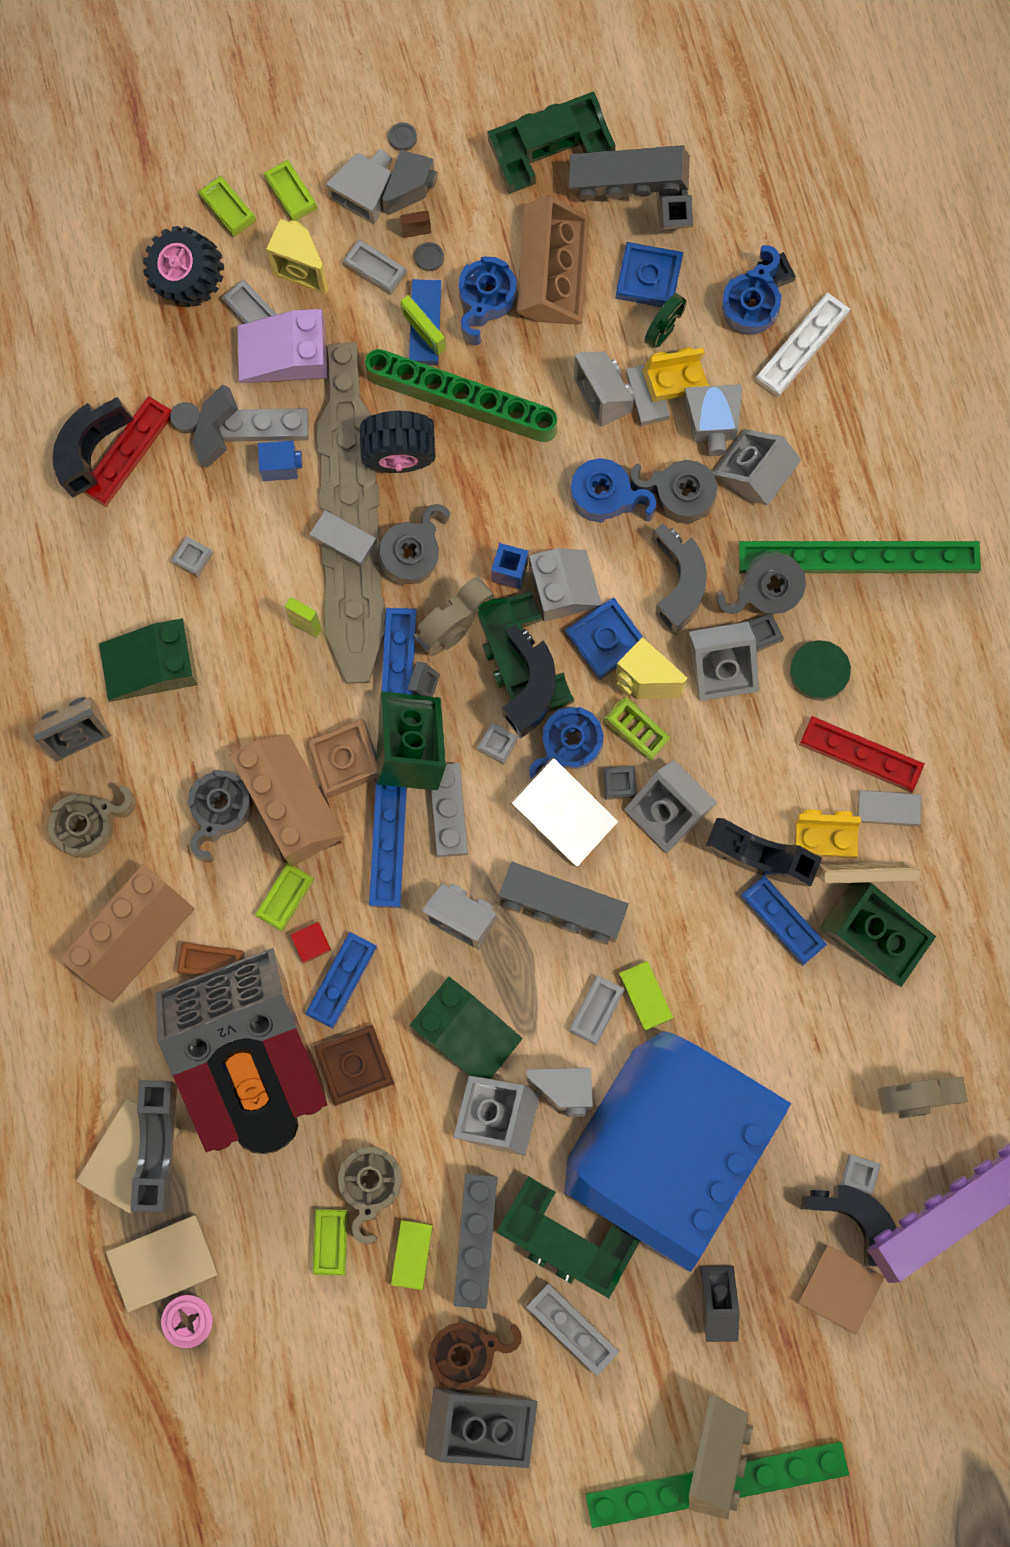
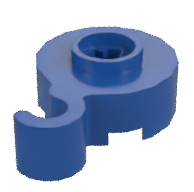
[722,245,782,335]
[458,256,517,345]
[570,458,656,523]
[529,707,604,779]

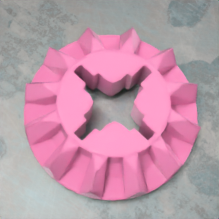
[161,1295,214,1348]

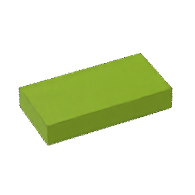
[263,160,318,221]
[198,176,256,237]
[400,295,446,355]
[284,597,322,638]
[255,863,315,932]
[619,961,673,1031]
[313,1209,348,1276]
[391,1220,433,1290]

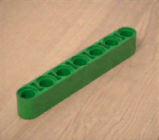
[365,349,557,442]

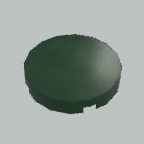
[644,293,687,349]
[789,640,851,701]

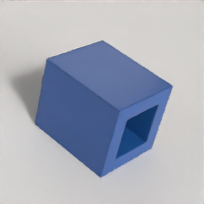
[258,441,303,481]
[491,543,529,589]

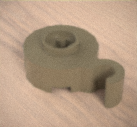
[413,576,495,656]
[47,785,136,858]
[878,1077,968,1119]
[338,1147,403,1244]

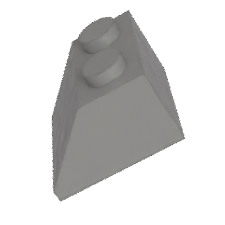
[574,351,635,427]
[712,429,801,505]
[529,548,602,622]
[689,622,759,701]
[624,760,717,853]
[422,883,497,950]
[527,1067,593,1117]
[453,1076,540,1156]

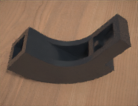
[53,397,134,498]
[502,624,556,739]
[706,818,822,887]
[801,1185,897,1266]

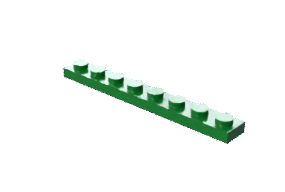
[738,541,981,573]
[585,1441,849,1529]

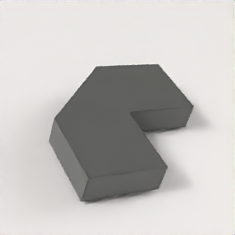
[192,384,238,468]

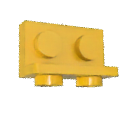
[642,347,709,402]
[795,809,861,859]

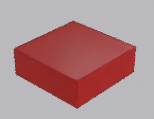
[290,922,332,964]

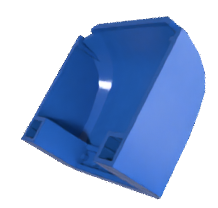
[564,1031,791,1272]

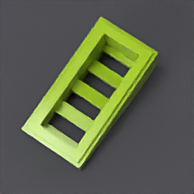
[602,697,671,760]

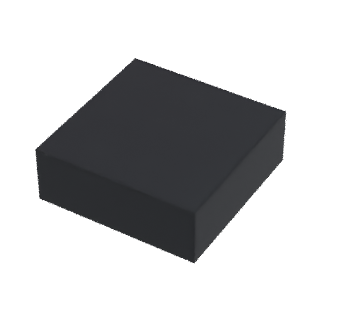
[757,252,796,287]

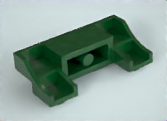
[477,591,574,712]

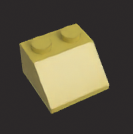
[266,219,328,295]
[615,637,688,699]

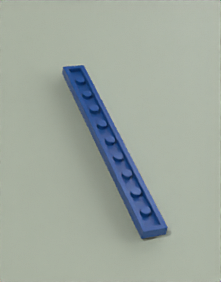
[369,608,417,908]

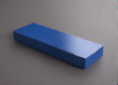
[409,279,442,365]
[740,875,827,966]
[305,932,378,1030]

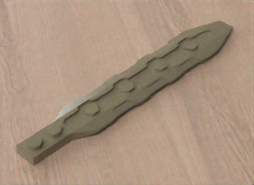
[317,342,385,684]

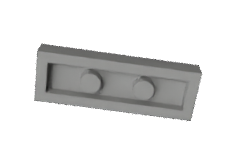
[219,408,309,442]
[431,763,468,858]
[526,1283,619,1376]

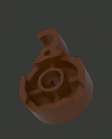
[428,1322,522,1390]

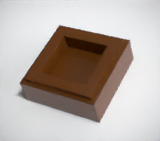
[400,210,431,238]

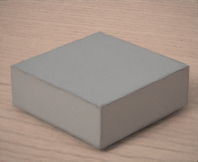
[171,536,213,578]
[477,723,519,765]
[840,1154,881,1195]

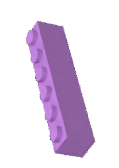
[867,1143,1010,1283]

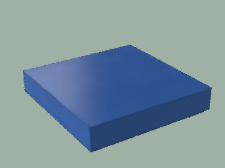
[615,242,683,307]
[565,597,645,680]

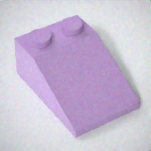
[238,309,327,383]

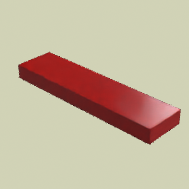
[83,396,172,507]
[799,716,925,793]

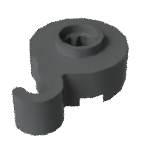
[630,460,717,524]
[378,504,450,585]
[716,551,806,614]
[188,770,253,863]

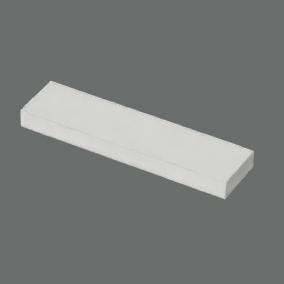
[755,292,850,398]

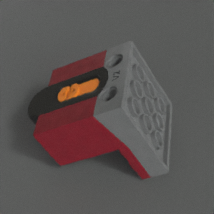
[156,948,328,1154]

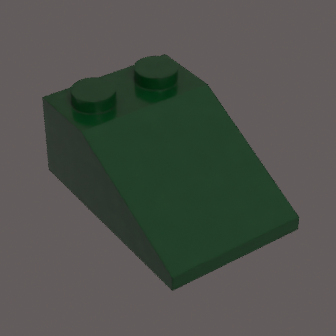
[99,618,198,702]
[376,691,446,791]
[819,882,936,987]
[409,976,523,1079]

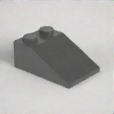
[33,697,112,762]
[425,1388,538,1468]

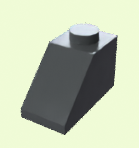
[382,149,438,215]
[702,1266,740,1342]

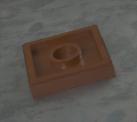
[314,1024,394,1106]

